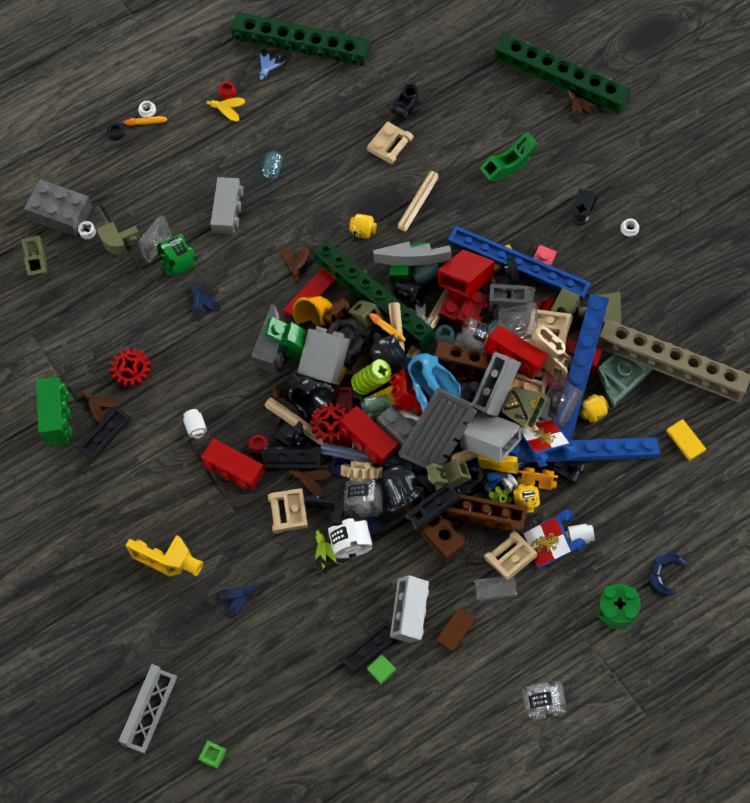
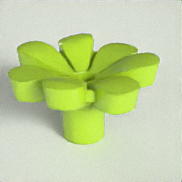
[487,486,512,503]

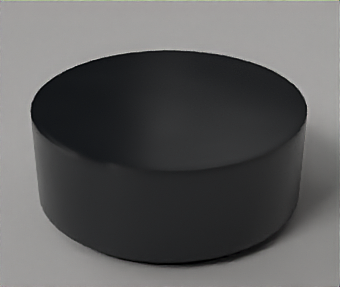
[107,122,125,141]

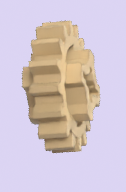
[341,460,383,483]

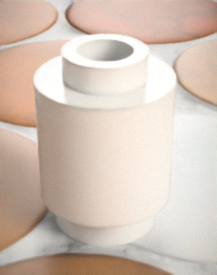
[183,409,207,439]
[565,524,595,544]

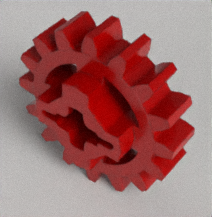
[110,348,152,388]
[310,402,348,444]

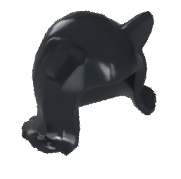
[370,332,412,386]
[286,374,338,421]
[381,459,426,513]

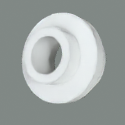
[138,101,156,118]
[621,219,639,237]

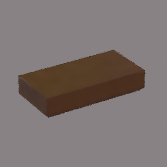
[436,608,476,652]

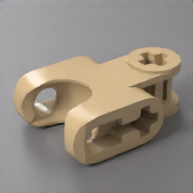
[522,326,573,379]

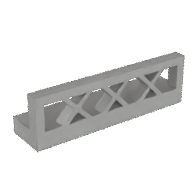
[119,664,177,754]

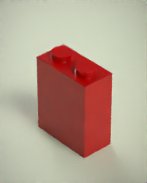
[438,250,494,298]

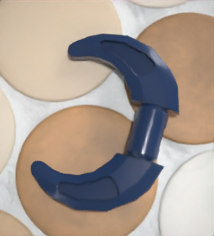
[649,552,685,596]

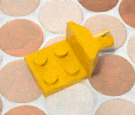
[126,535,203,576]

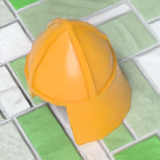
[292,296,332,327]

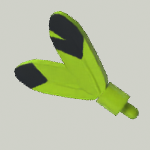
[315,530,345,572]

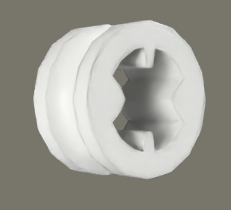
[78,221,96,240]
[501,474,518,493]

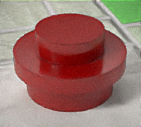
[218,82,236,99]
[249,435,268,454]

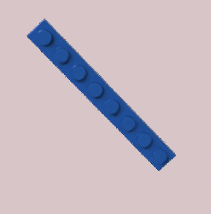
[448,226,591,301]
[556,294,609,440]
[507,437,660,463]

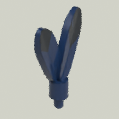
[191,284,221,321]
[216,584,258,618]

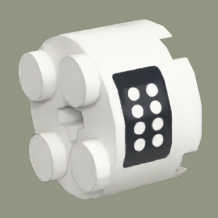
[328,518,372,558]

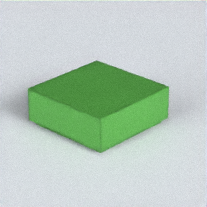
[367,655,396,684]
[198,741,227,769]

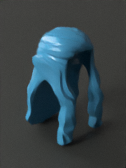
[407,353,461,411]

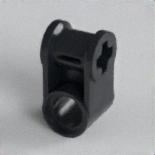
[391,84,419,120]
[572,189,598,225]
[454,467,488,496]

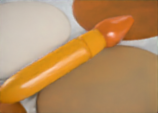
[123,116,167,126]
[369,313,405,342]

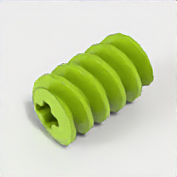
[351,359,391,395]

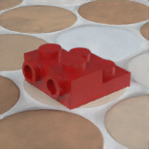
[438,290,489,331]
[390,369,430,413]

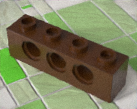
[435,341,492,382]
[399,492,466,563]
[445,494,528,534]

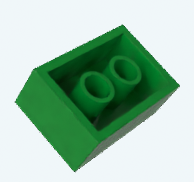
[36,377,72,447]

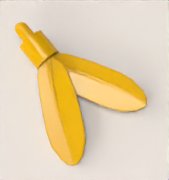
[206,97,245,122]

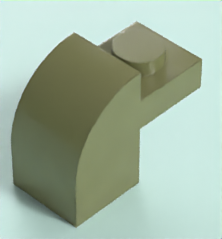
[97,222,141,255]
[21,236,48,276]
[426,459,472,490]

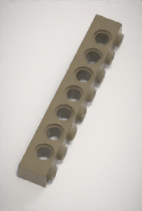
[597,319,750,403]

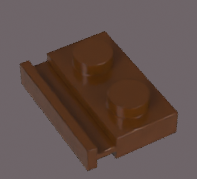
[324,298,350,334]

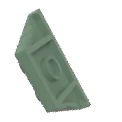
[597,354,654,406]

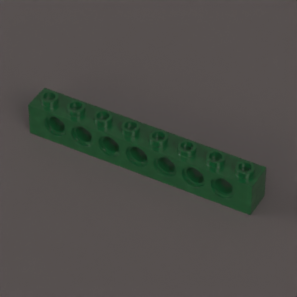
[231,12,370,66]
[494,33,631,114]
[313,240,434,352]

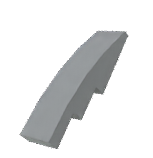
[373,242,451,266]

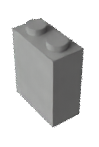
[297,326,350,384]
[460,411,521,462]

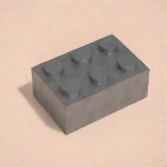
[24,180,93,237]

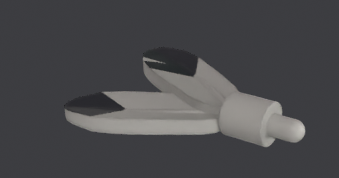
[409,297,429,325]

